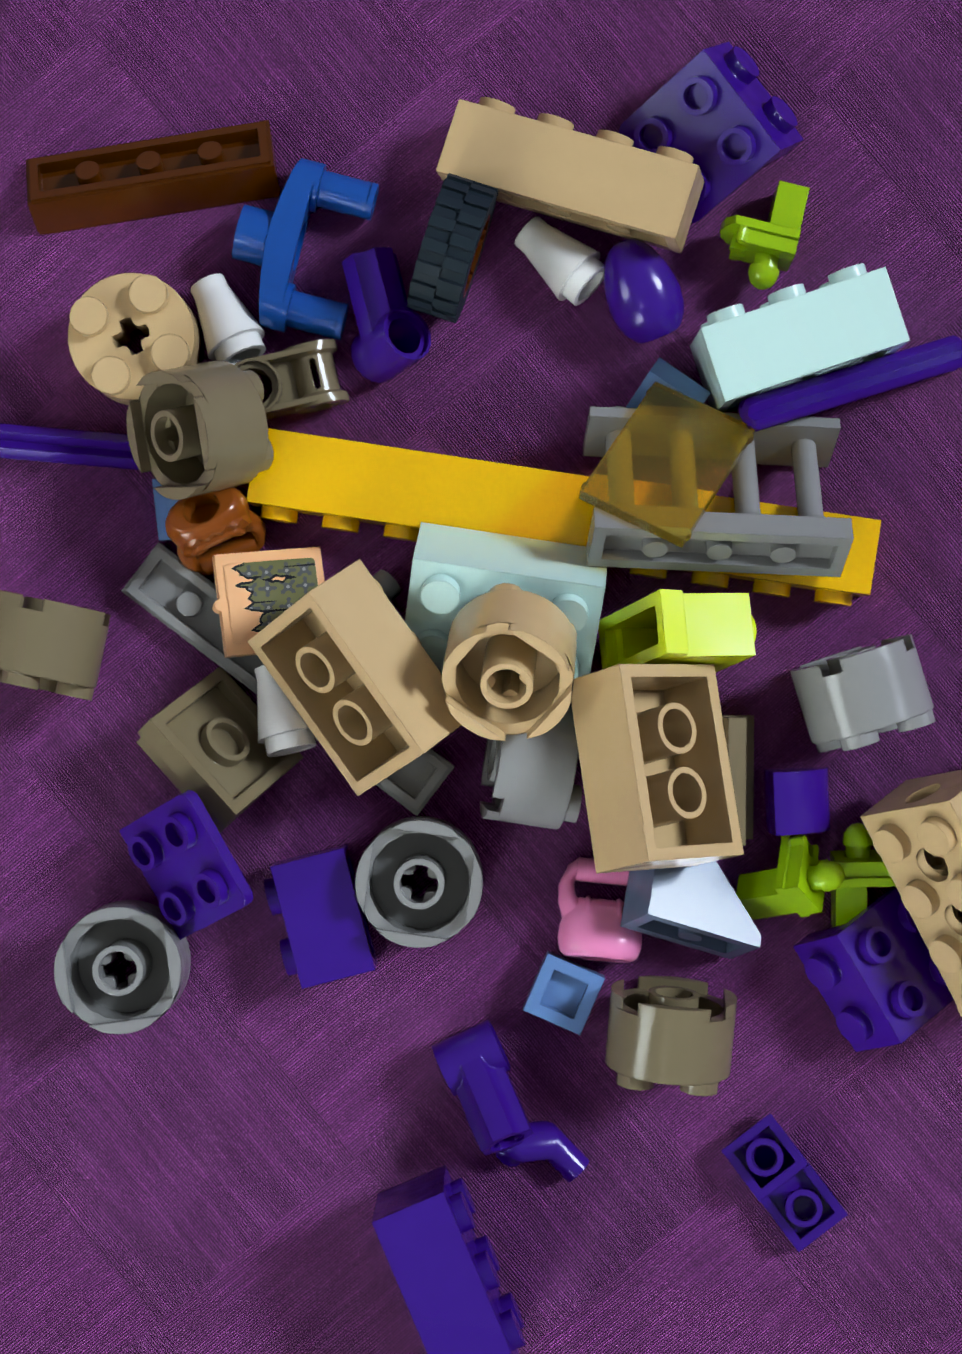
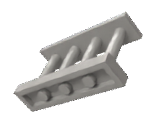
[583,406,854,577]

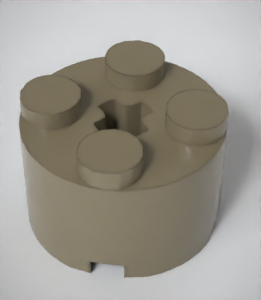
[126,360,274,500]
[0,590,111,701]
[605,976,737,1096]

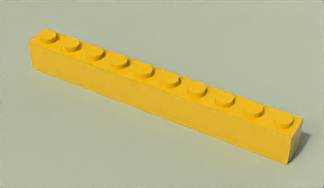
[247,428,881,607]

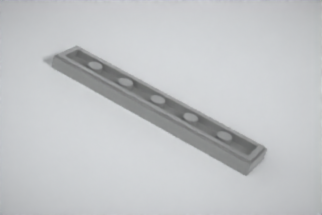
[121,542,455,816]

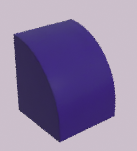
[764,767,831,836]

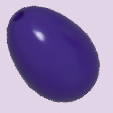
[604,238,684,344]

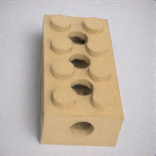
[860,770,962,1017]

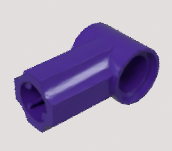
[342,247,431,383]
[432,1020,534,1156]

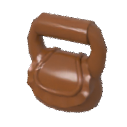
[165,485,266,576]

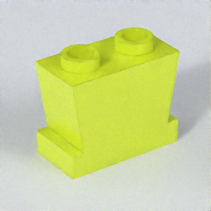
[598,589,757,673]

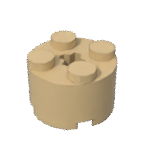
[68,273,204,405]
[442,583,577,741]

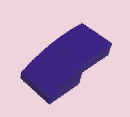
[721,1113,848,1252]

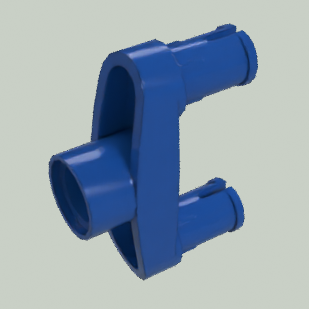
[232,158,379,340]

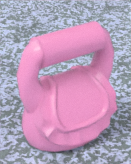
[557,857,642,963]

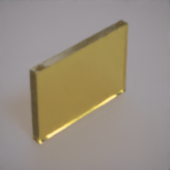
[579,381,755,548]

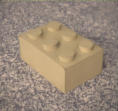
[247,559,461,796]
[571,664,744,873]

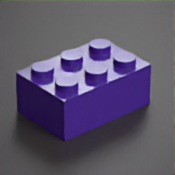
[372,1165,526,1354]

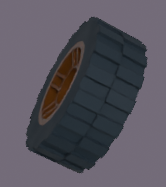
[407,173,498,323]

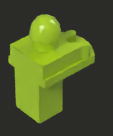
[720,180,810,290]
[830,823,896,927]
[736,834,845,920]

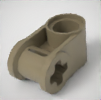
[235,339,350,420]

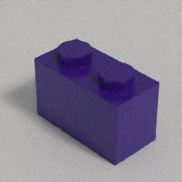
[264,844,378,989]

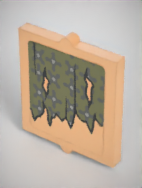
[212,546,325,658]

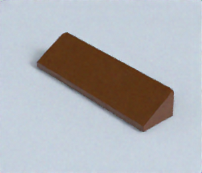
[26,120,280,235]

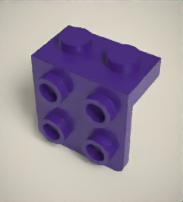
[619,41,804,223]
[119,790,253,940]
[793,887,954,1052]

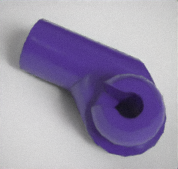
[496,1121,590,1182]

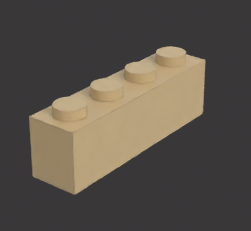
[436,97,704,254]

